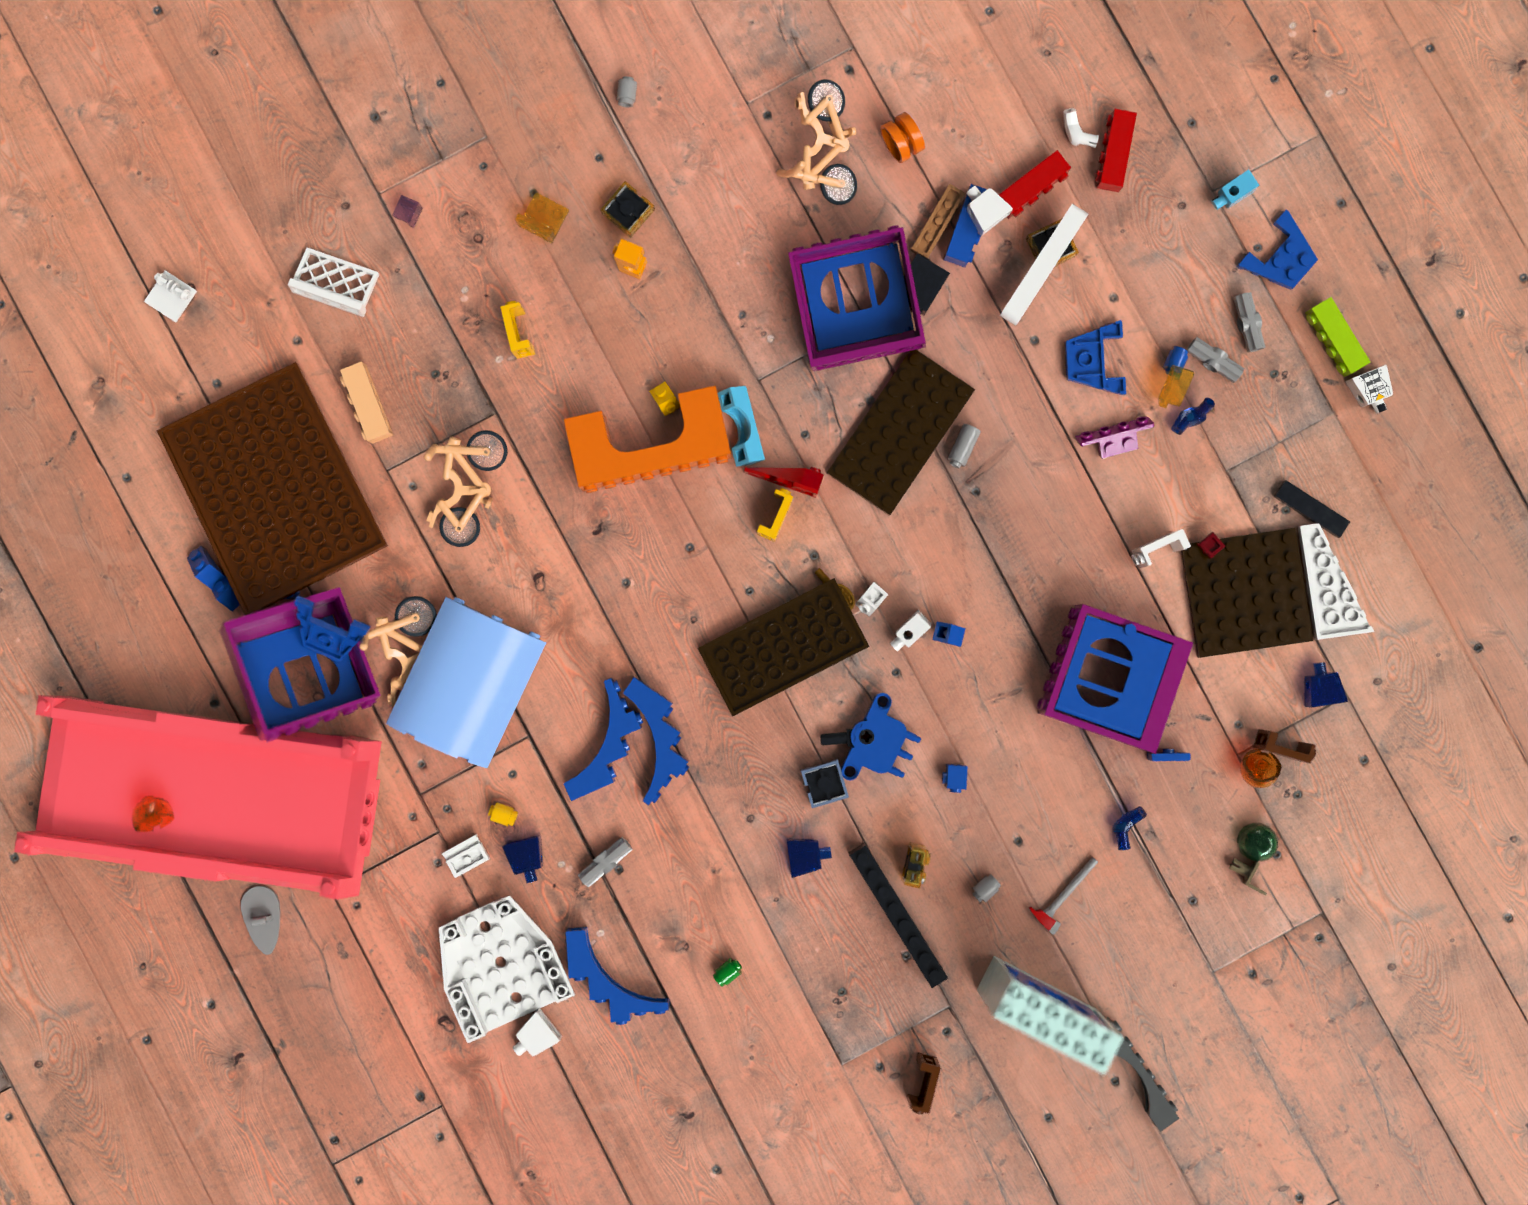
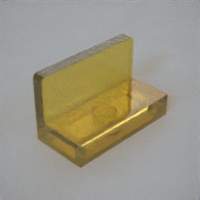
[1158,365,1194,408]

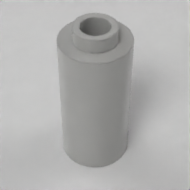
[948,424,981,469]

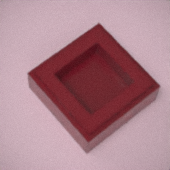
[1197,532,1225,559]

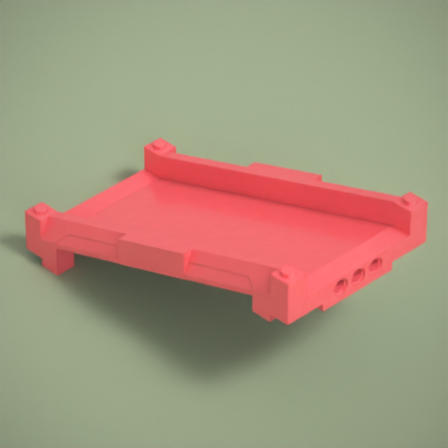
[14,695,382,900]

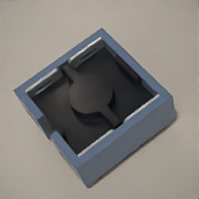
[801,759,849,808]

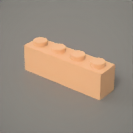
[340,362,394,444]

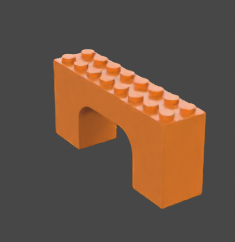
[564,385,731,493]

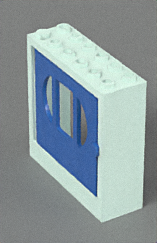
[977,956,1124,1075]

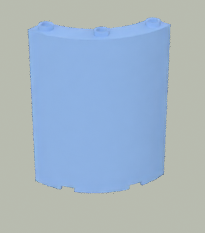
[386,597,546,768]

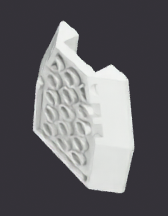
[439,896,575,1043]

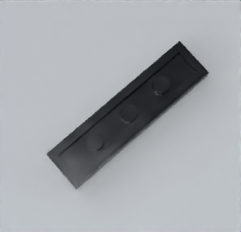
[1274,480,1350,538]

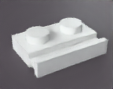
[442,834,490,878]

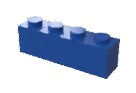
[944,184,987,267]

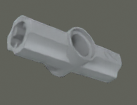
[1234,292,1265,352]
[1187,337,1244,383]
[578,837,633,888]

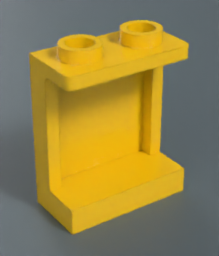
[500,301,536,359]
[757,488,793,542]

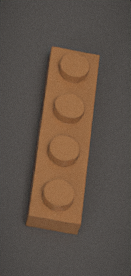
[911,184,966,259]

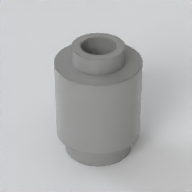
[617,76,637,107]
[972,874,1001,903]

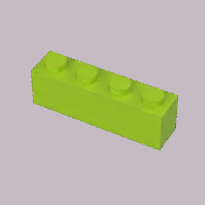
[1305,297,1371,377]

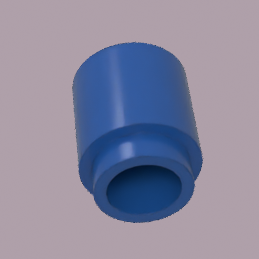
[1163,346,1188,376]

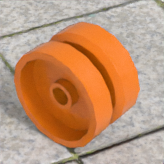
[880,112,925,163]

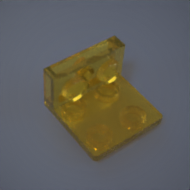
[515,193,569,243]

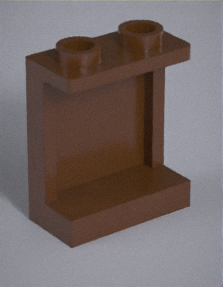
[1253,729,1316,764]
[907,1052,941,1115]

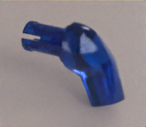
[1171,397,1215,435]
[1112,806,1147,851]

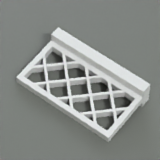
[288,248,379,317]

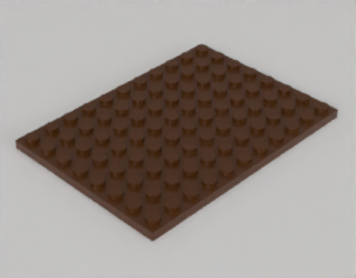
[157,362,388,616]

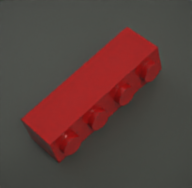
[1095,108,1137,193]
[999,150,1071,219]

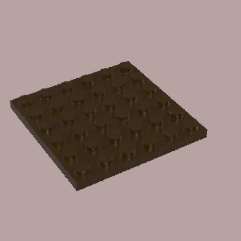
[1181,528,1313,658]

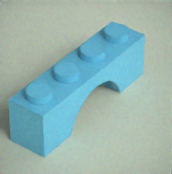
[717,386,765,467]

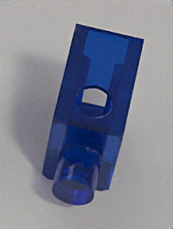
[1304,662,1348,708]
[502,835,543,883]
[787,838,832,878]

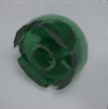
[1237,823,1279,862]

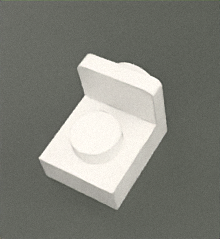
[855,582,888,616]

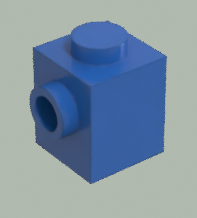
[932,621,966,647]
[942,764,968,793]

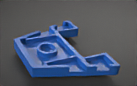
[1236,209,1318,290]
[1065,320,1126,395]
[294,596,371,662]

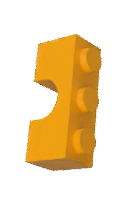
[613,238,647,280]

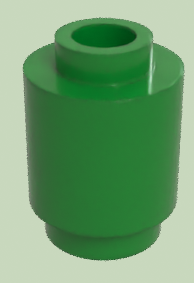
[713,958,742,987]

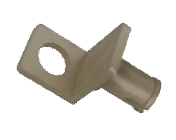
[1229,858,1267,895]

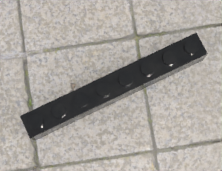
[848,842,948,988]

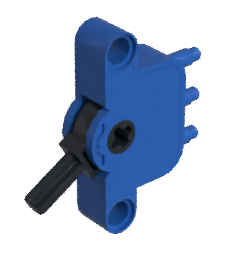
[820,693,921,780]

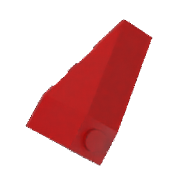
[744,467,824,498]

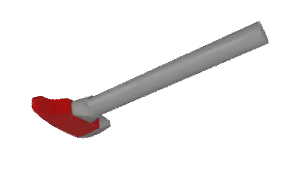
[1029,857,1098,935]

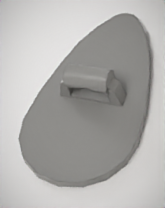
[241,886,280,955]

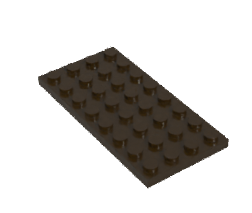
[827,350,975,516]
[698,578,870,717]

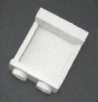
[1131,529,1191,568]

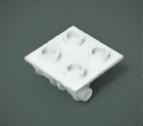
[144,270,197,322]

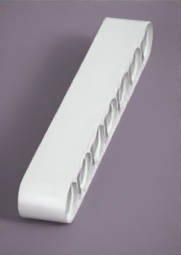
[1000,203,1088,326]

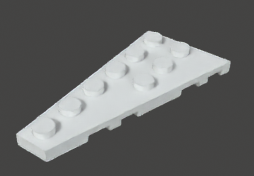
[1298,523,1374,640]

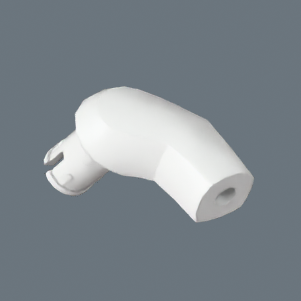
[1063,108,1099,148]

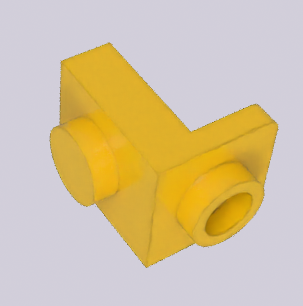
[649,382,680,416]

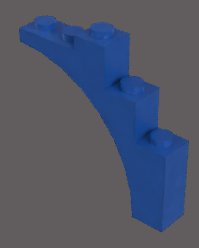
[623,677,689,805]
[563,678,644,801]
[566,927,670,1025]

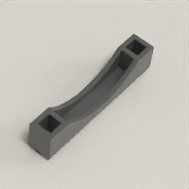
[1106,1017,1180,1132]

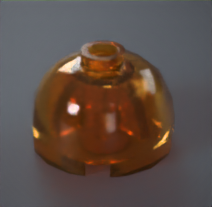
[1240,749,1282,789]
[131,796,175,832]

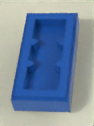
[1147,749,1191,761]

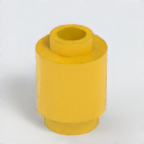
[488,802,518,827]

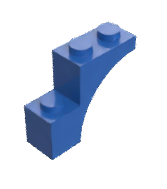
[187,546,240,612]

